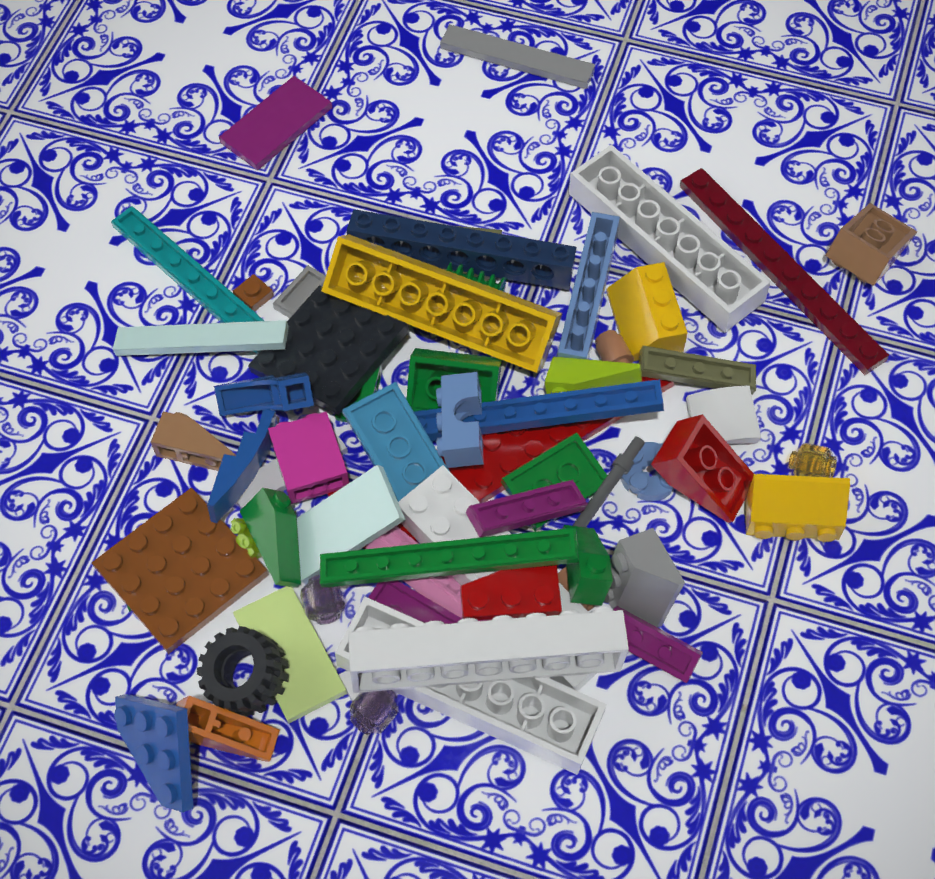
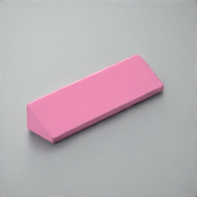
[365,526,462,618]

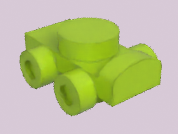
[231,518,262,559]

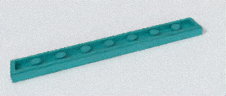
[111,206,264,354]

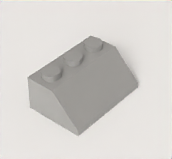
[604,528,685,627]

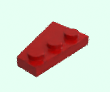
[460,565,562,620]

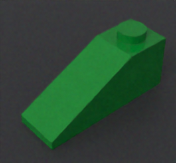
[240,488,301,588]
[562,525,613,606]

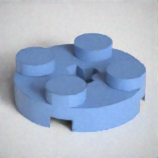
[621,442,674,501]

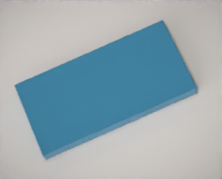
[342,382,450,502]

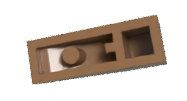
[151,411,236,471]

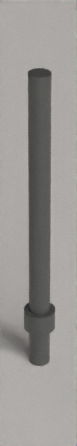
[557,436,645,568]

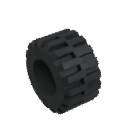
[197,626,289,716]

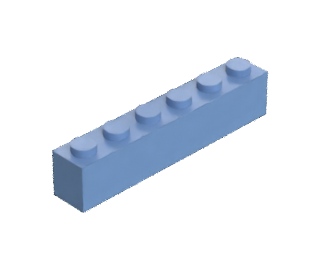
[557,212,620,359]

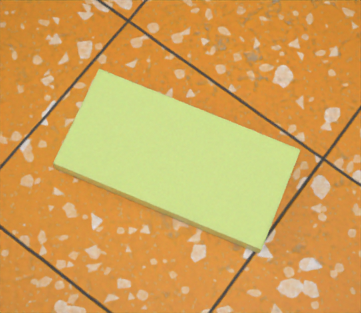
[233,586,347,724]

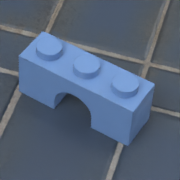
[436,372,484,468]

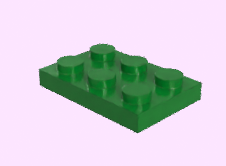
[501,433,608,532]

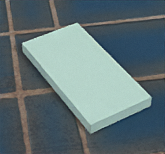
[297,465,405,584]

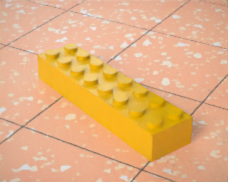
[321,234,562,373]

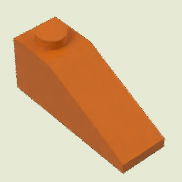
[176,695,280,762]

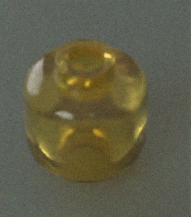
[789,443,837,477]

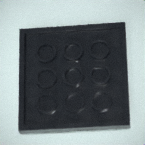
[248,285,410,415]

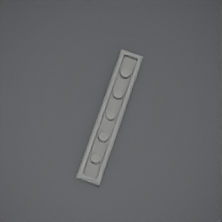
[440,24,595,89]

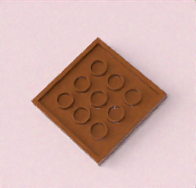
[91,487,269,655]

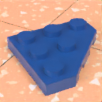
[114,694,193,813]

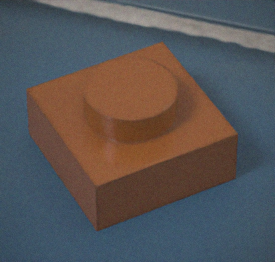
[233,274,274,312]

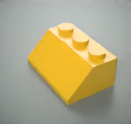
[606,262,688,361]
[745,474,850,542]

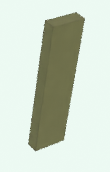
[639,346,756,395]

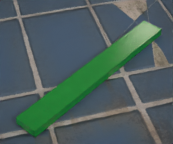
[320,528,579,588]

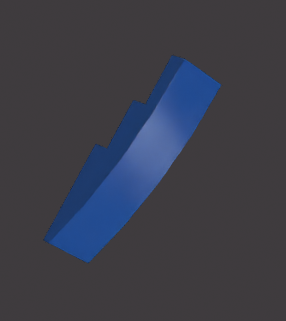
[207,409,277,523]

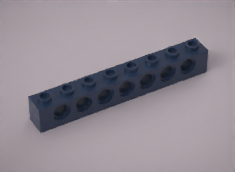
[347,209,577,290]

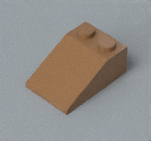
[825,203,918,286]

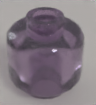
[300,575,346,625]
[349,690,399,735]

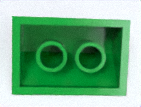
[406,348,502,411]

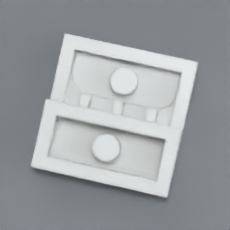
[686,386,761,444]

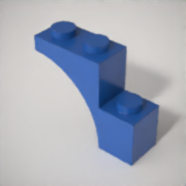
[214,373,314,416]

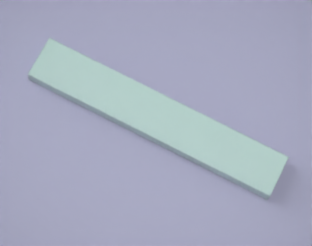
[113,320,289,356]

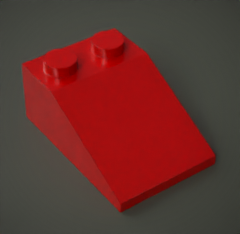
[651,414,754,523]

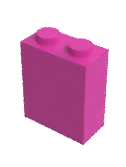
[268,411,349,504]

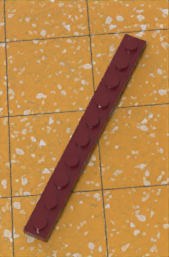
[680,168,889,375]

